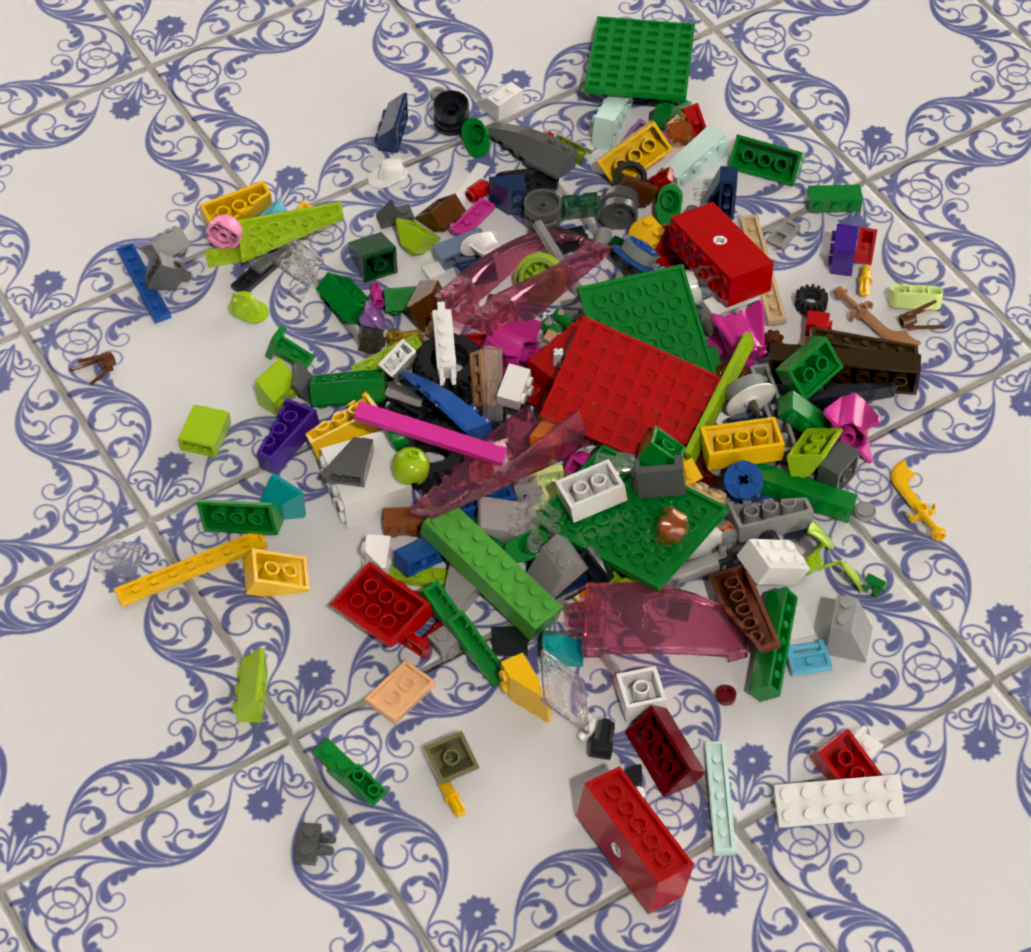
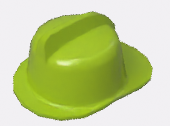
[228,291,269,323]

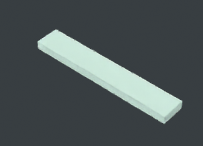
[704,741,736,856]

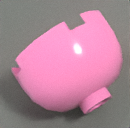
[206,214,243,249]

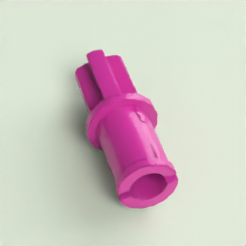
[370,282,385,308]

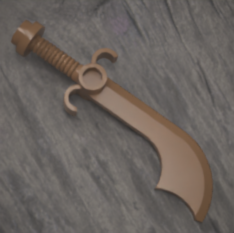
[834,286,921,345]

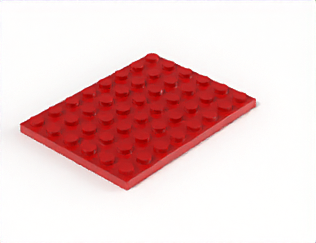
[539,316,722,459]

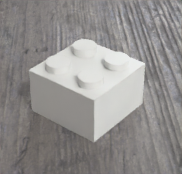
[615,666,667,721]

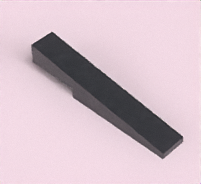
[807,382,898,410]

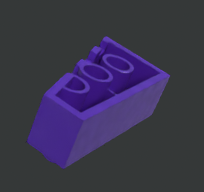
[257,398,320,475]

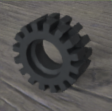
[795,284,828,317]

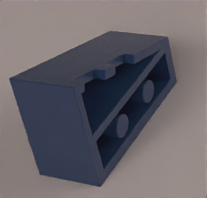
[700,166,738,220]

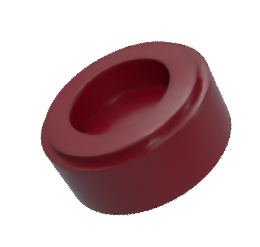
[716,685,737,706]

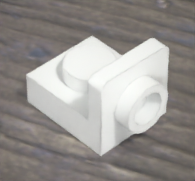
[852,725,883,760]

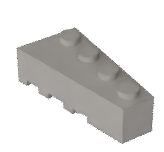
[726,497,814,545]

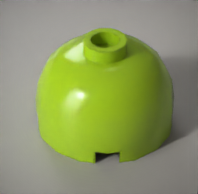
[390,447,430,485]

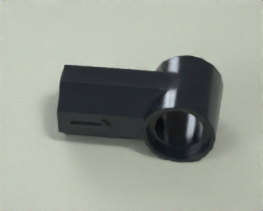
[590,718,615,760]

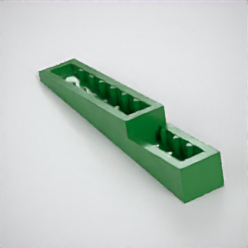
[418,579,501,687]

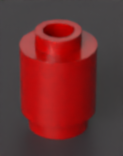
[465,179,489,203]

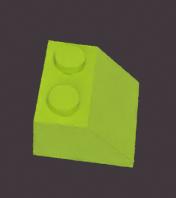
[255,358,298,415]

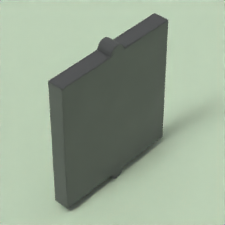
[291,361,313,404]

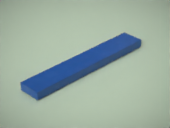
[116,243,172,324]

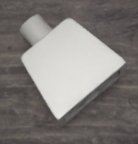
[378,339,416,379]

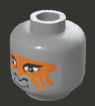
[716,520,738,549]

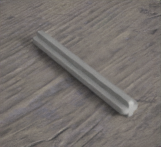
[533,220,582,297]

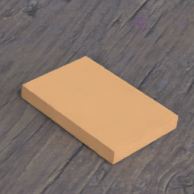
[364,660,436,725]

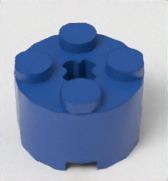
[724,460,764,502]

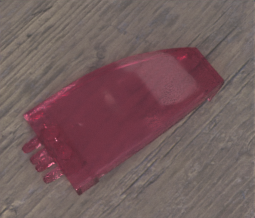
[568,582,748,663]

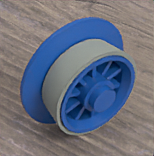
[613,235,660,277]

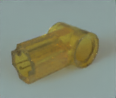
[386,328,423,348]

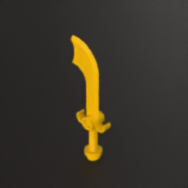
[891,460,946,541]

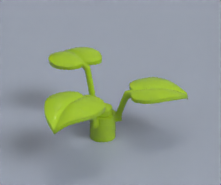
[804,521,862,594]

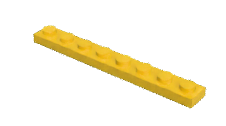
[114,533,268,607]

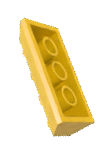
[595,120,674,186]
[700,417,785,471]

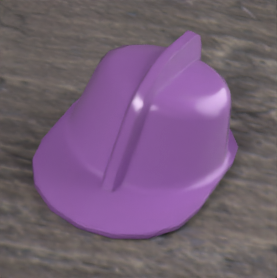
[358,300,386,334]

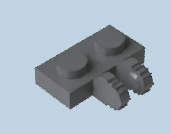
[294,822,337,866]

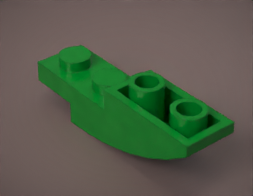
[312,738,388,807]

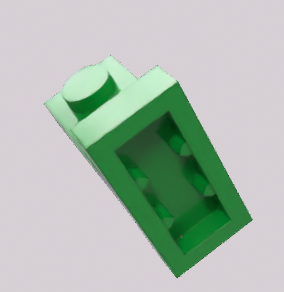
[265,325,315,369]

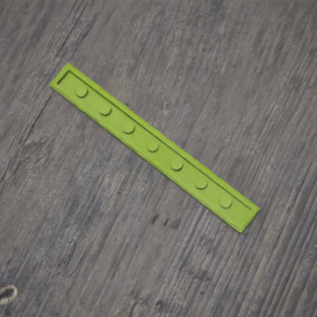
[685,332,755,462]

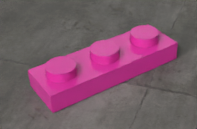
[450,197,495,236]

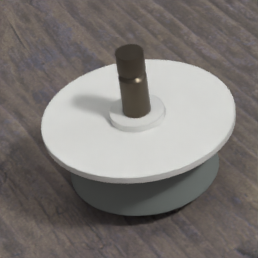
[725,373,776,419]

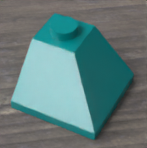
[260,473,306,520]
[542,631,583,667]

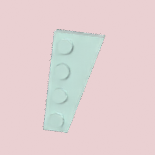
[592,96,633,150]
[662,124,729,188]

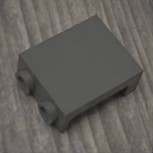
[631,455,686,499]

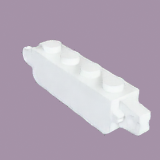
[432,302,457,386]

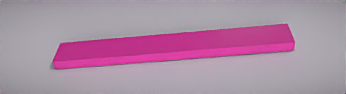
[353,401,507,467]

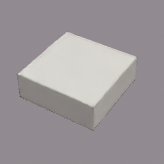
[422,261,446,280]

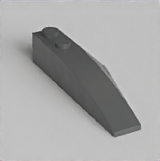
[486,122,579,179]

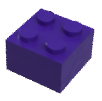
[828,224,858,276]

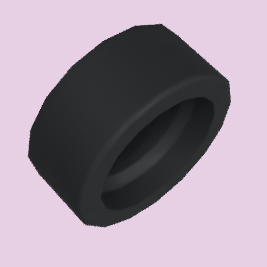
[613,160,647,185]

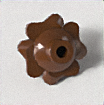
[764,329,784,350]

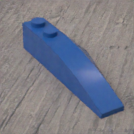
[400,370,494,441]

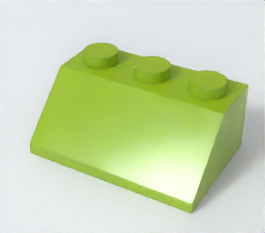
[787,428,843,478]
[233,648,268,723]

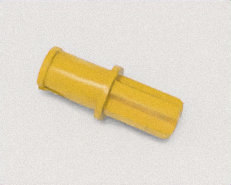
[858,265,872,297]
[438,781,466,818]

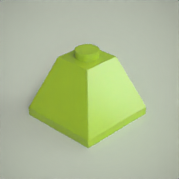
[396,218,441,256]

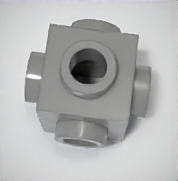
[514,475,543,507]

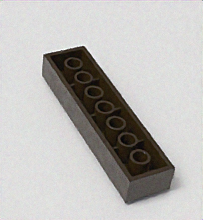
[768,342,921,395]

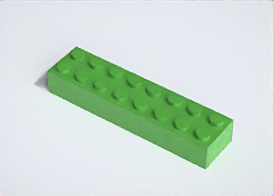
[420,501,563,641]

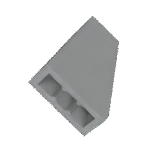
[445,564,481,613]

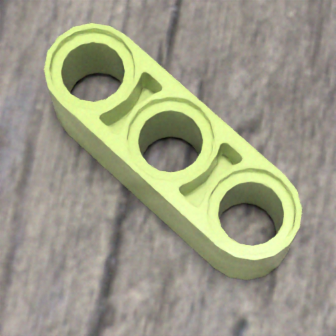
[889,284,944,310]

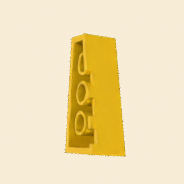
[199,180,272,228]
[305,392,381,460]

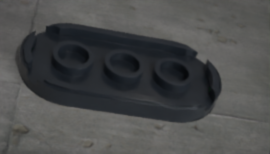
[495,168,559,195]

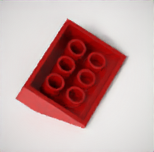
[330,562,433,648]

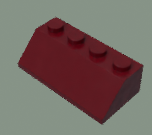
[625,705,706,797]

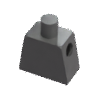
[144,252,191,290]

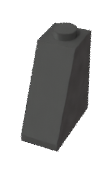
[325,437,374,488]

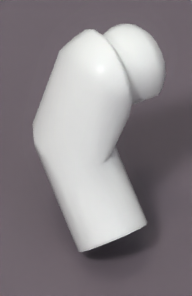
[576,714,598,743]

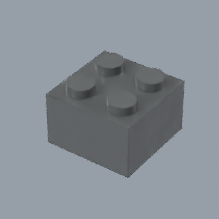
[815,440,860,490]

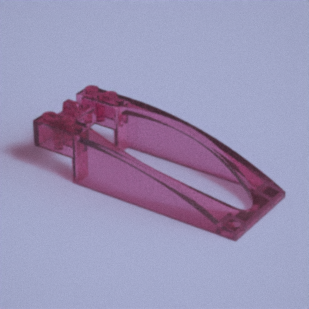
[433,226,613,336]

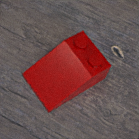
[809,728,883,780]

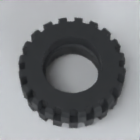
[414,333,482,396]
[400,420,470,493]

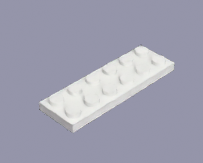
[773,774,906,828]

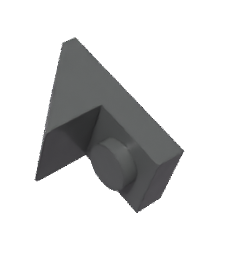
[376,199,414,229]

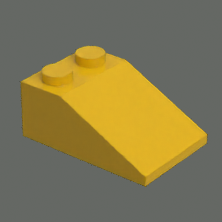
[243,548,310,597]
[499,653,551,723]

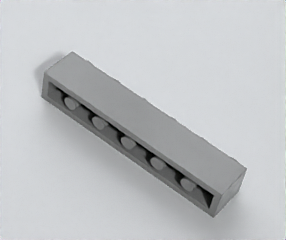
[749,363,796,465]

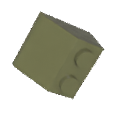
[424,731,480,785]

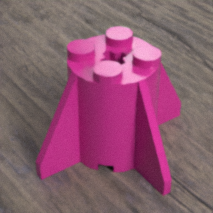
[706,299,768,369]
[482,319,542,377]
[823,393,881,464]

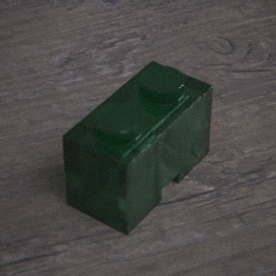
[561,192,600,220]

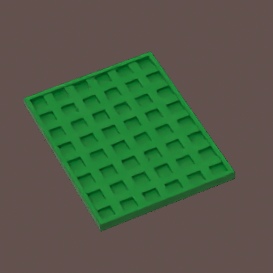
[584,16,695,102]

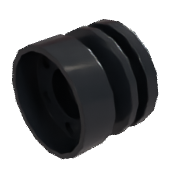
[433,90,469,136]

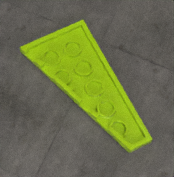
[238,201,344,263]

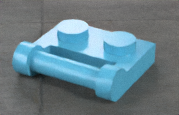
[787,638,832,677]

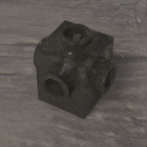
[358,325,386,354]

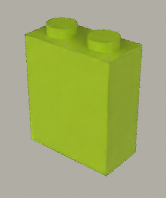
[178,405,231,458]

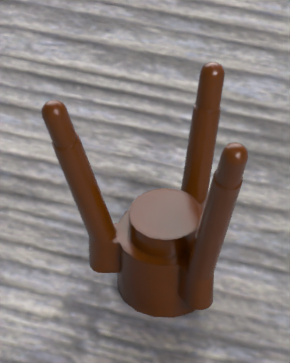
[899,300,945,331]
[69,352,116,385]

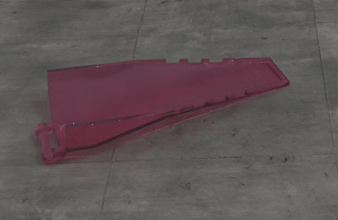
[410,404,591,518]

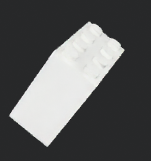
[319,430,413,529]

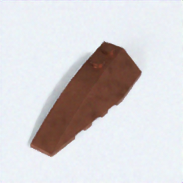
[708,564,781,653]

